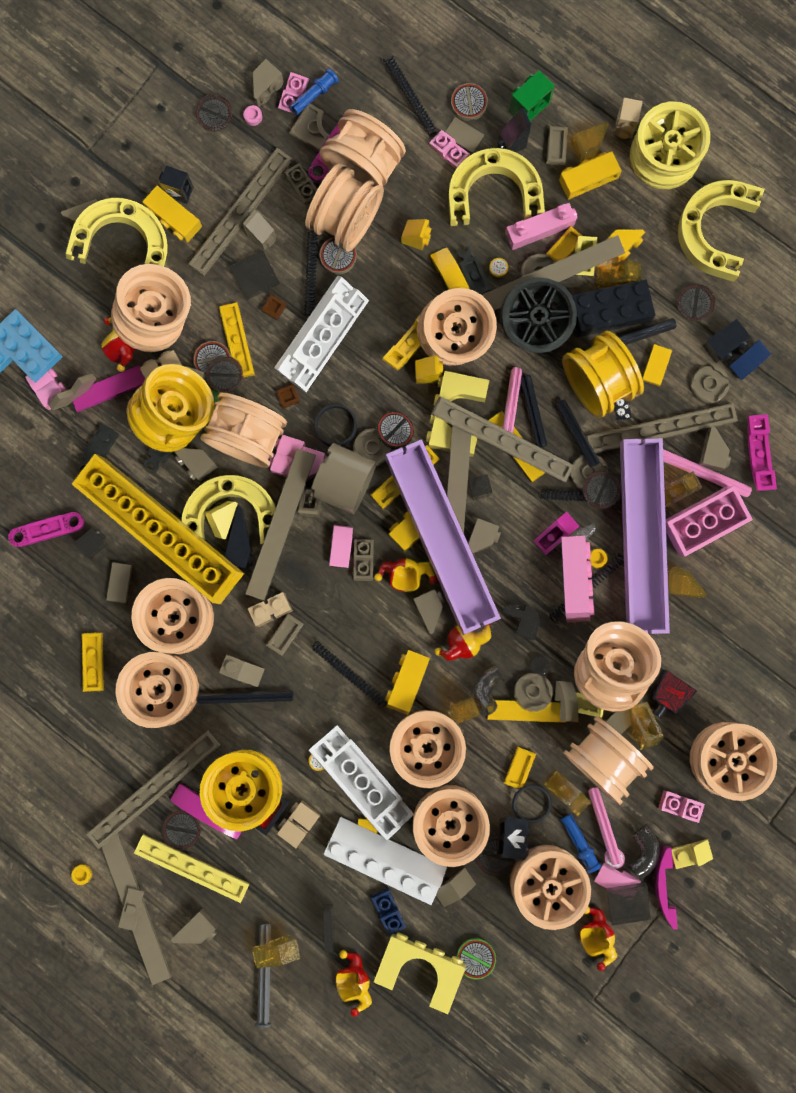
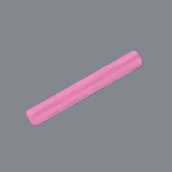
[503,367,522,434]
[588,787,622,865]

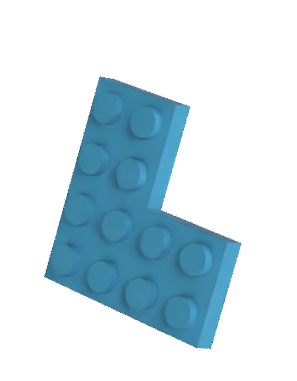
[0,309,63,383]

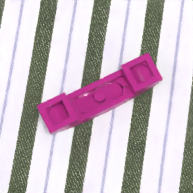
[748,414,777,491]
[170,783,242,839]
[655,846,678,929]

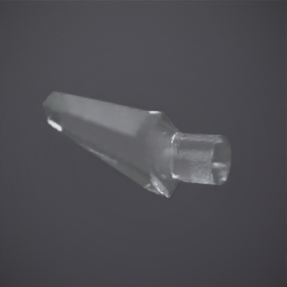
[570,523,595,540]

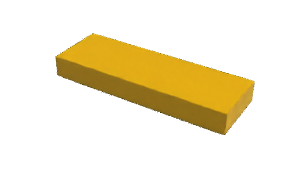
[82,633,104,692]

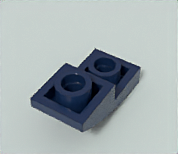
[729,340,771,380]
[371,888,406,936]

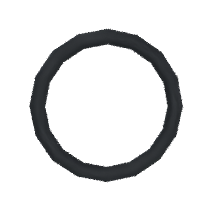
[512,784,552,824]

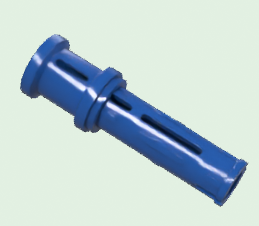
[289,68,338,115]
[560,814,603,874]

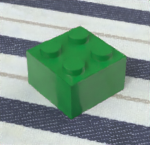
[509,70,555,121]

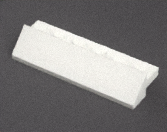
[274,276,369,392]
[308,725,414,841]
[324,817,447,905]

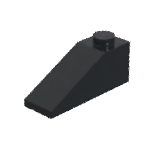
[497,108,531,152]
[225,507,254,570]

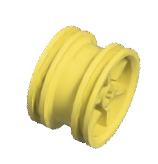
[630,102,710,189]

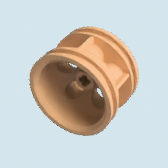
[320,109,406,187]
[200,393,287,468]

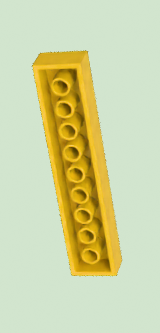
[72,454,244,604]

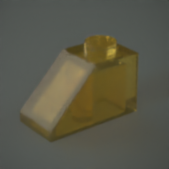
[571,121,609,162]
[597,259,642,287]
[664,471,703,508]
[667,567,706,598]
[448,696,480,724]
[629,701,664,751]
[544,771,591,816]
[252,935,301,968]

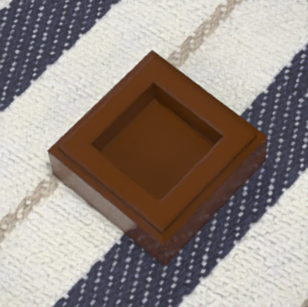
[261,294,287,321]
[276,384,301,409]

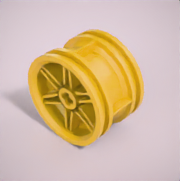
[562,331,644,419]
[127,364,215,452]
[200,750,282,831]

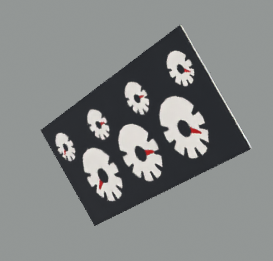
[615,398,631,420]

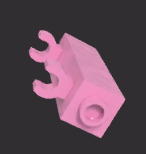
[505,203,577,250]

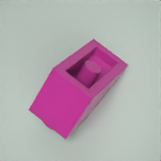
[534,512,579,555]

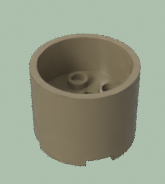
[310,443,377,515]

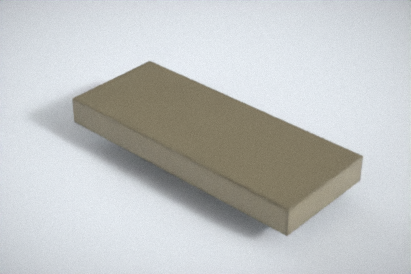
[118,887,145,931]

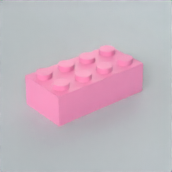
[665,486,753,556]
[562,536,594,622]

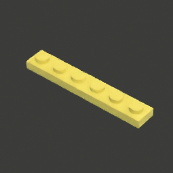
[134,834,250,903]

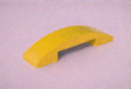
[430,247,473,318]
[382,315,441,371]

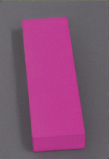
[73,365,145,412]

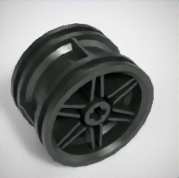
[500,277,577,353]

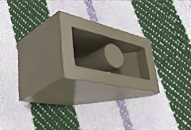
[243,210,276,250]
[699,427,731,472]
[468,518,501,554]
[414,589,444,635]
[219,655,265,687]
[171,908,218,944]

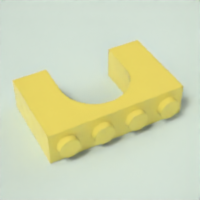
[426,371,489,457]
[374,933,466,1014]

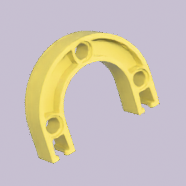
[449,148,545,226]
[678,180,764,282]
[66,198,167,267]
[182,475,276,546]

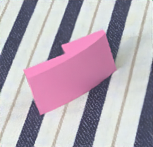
[278,72,309,114]
[429,130,470,169]
[329,525,353,568]
[658,790,705,823]
[594,863,641,898]

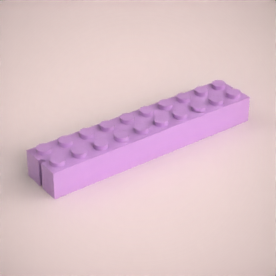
[620,438,670,634]
[385,439,501,635]

